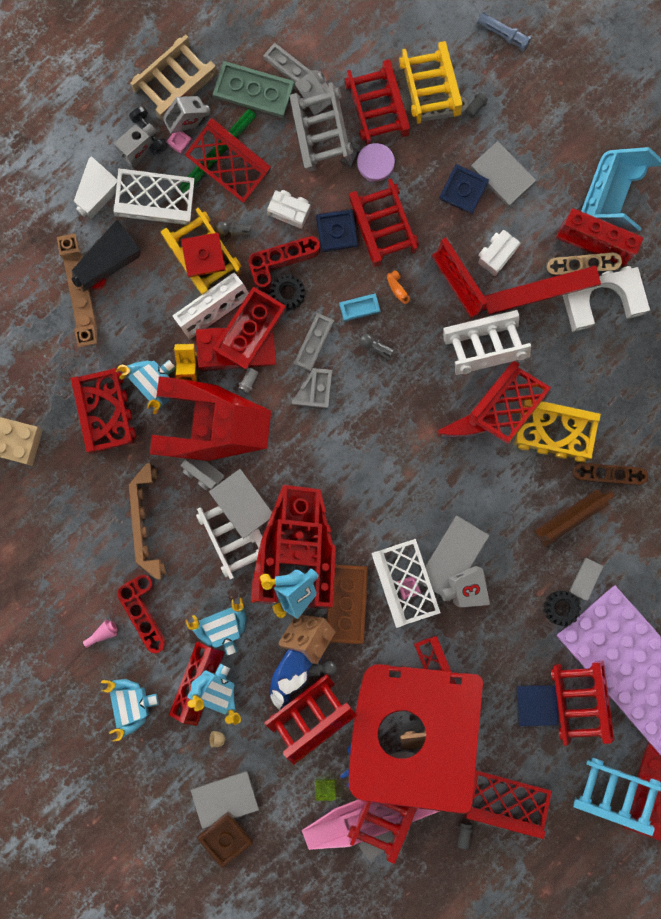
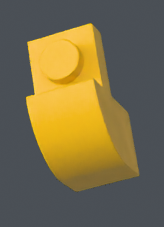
[174,344,198,382]

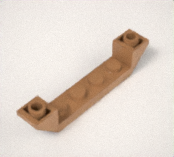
[57,233,98,348]
[129,463,166,579]

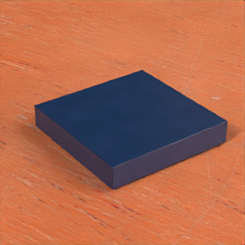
[439,164,489,215]
[316,209,358,253]
[516,685,558,726]

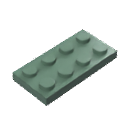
[213,61,295,118]

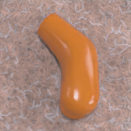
[387,270,410,304]

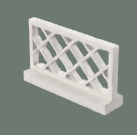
[114,168,194,225]
[371,539,440,628]

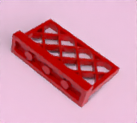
[184,118,271,203]
[431,237,488,319]
[469,361,551,444]
[463,770,552,839]

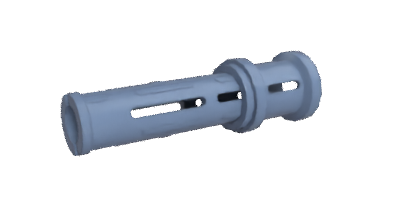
[477,12,532,52]

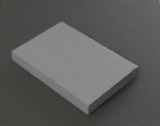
[470,141,536,207]
[209,469,272,539]
[191,771,259,829]

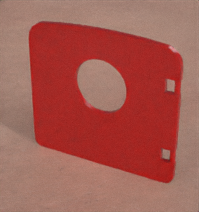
[349,664,483,814]

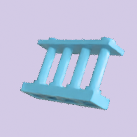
[573,757,661,836]

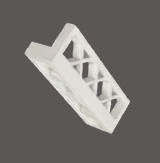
[172,272,249,340]

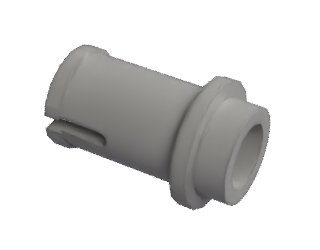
[238,368,259,393]

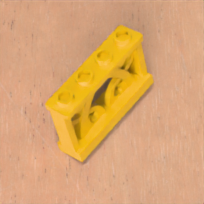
[514,400,601,463]

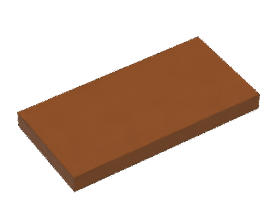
[326,565,368,644]

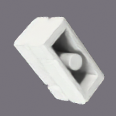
[267,190,311,229]
[478,230,521,276]

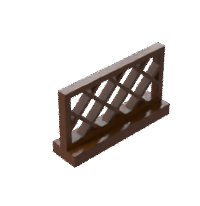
[534,489,615,547]

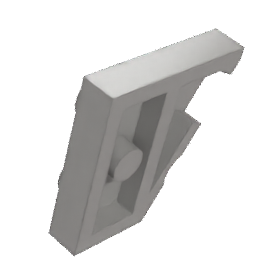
[292,368,332,409]

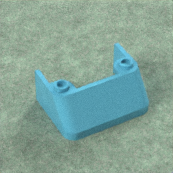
[581,147,661,232]

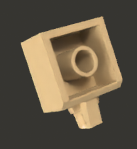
[0,417,43,466]

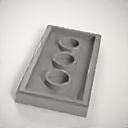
[419,515,489,601]

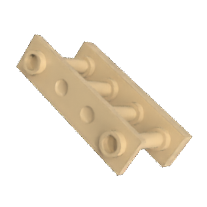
[130,35,217,122]

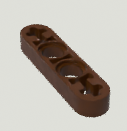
[572,463,648,486]

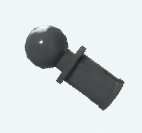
[215,221,251,237]
[359,333,395,360]
[308,661,337,678]

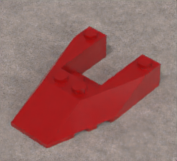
[150,376,271,461]
[251,485,336,609]

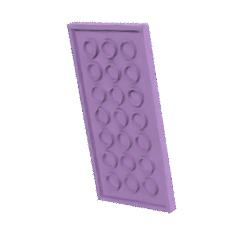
[556,585,661,756]

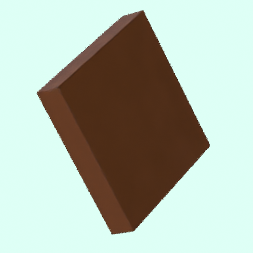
[197,812,253,868]

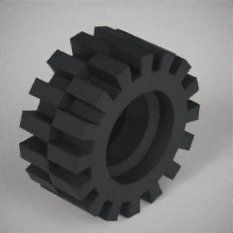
[271,274,305,311]
[544,591,581,626]

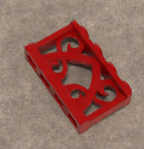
[556,208,643,267]
[70,368,137,454]

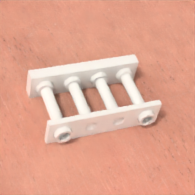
[443,310,531,375]
[196,506,262,579]

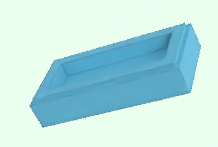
[339,293,380,322]

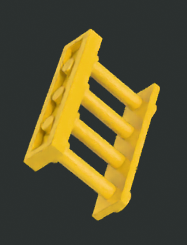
[399,41,463,124]
[160,207,242,295]

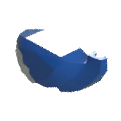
[270,649,322,710]

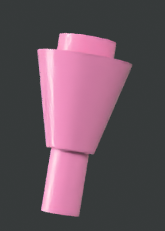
[83,620,118,648]

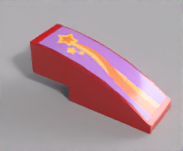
[437,415,495,437]

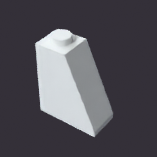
[74,156,122,219]

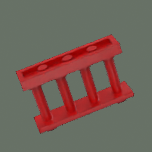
[344,59,410,146]
[349,178,419,267]
[551,660,615,746]
[264,674,357,765]
[347,801,417,864]

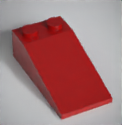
[213,286,286,370]
[196,328,276,371]

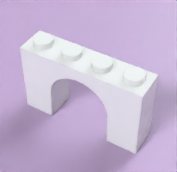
[563,266,650,332]

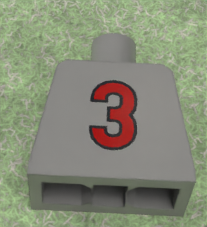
[162,96,210,134]
[114,123,157,169]
[441,566,490,607]

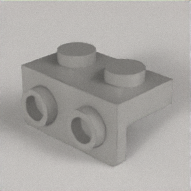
[295,70,333,116]
[180,459,224,491]

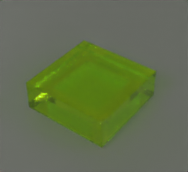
[315,779,335,801]

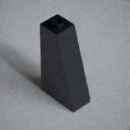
[71,220,140,292]

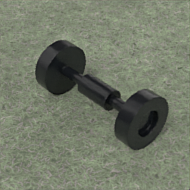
[129,106,168,155]

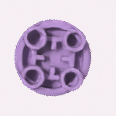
[357,143,395,182]

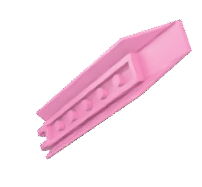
[302,799,440,850]

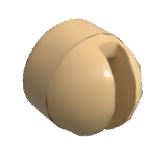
[210,731,225,747]

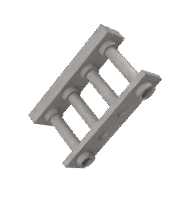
[289,82,353,172]

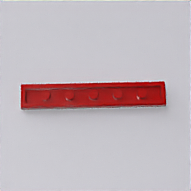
[484,266,601,315]

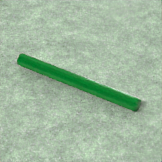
[178,109,256,194]

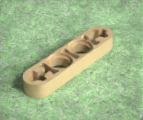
[546,253,622,275]

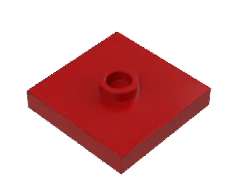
[181,232,226,278]

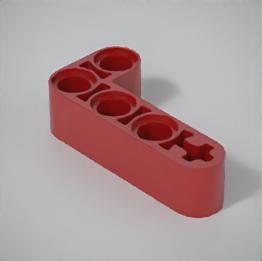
[249,236,320,291]
[117,575,166,654]

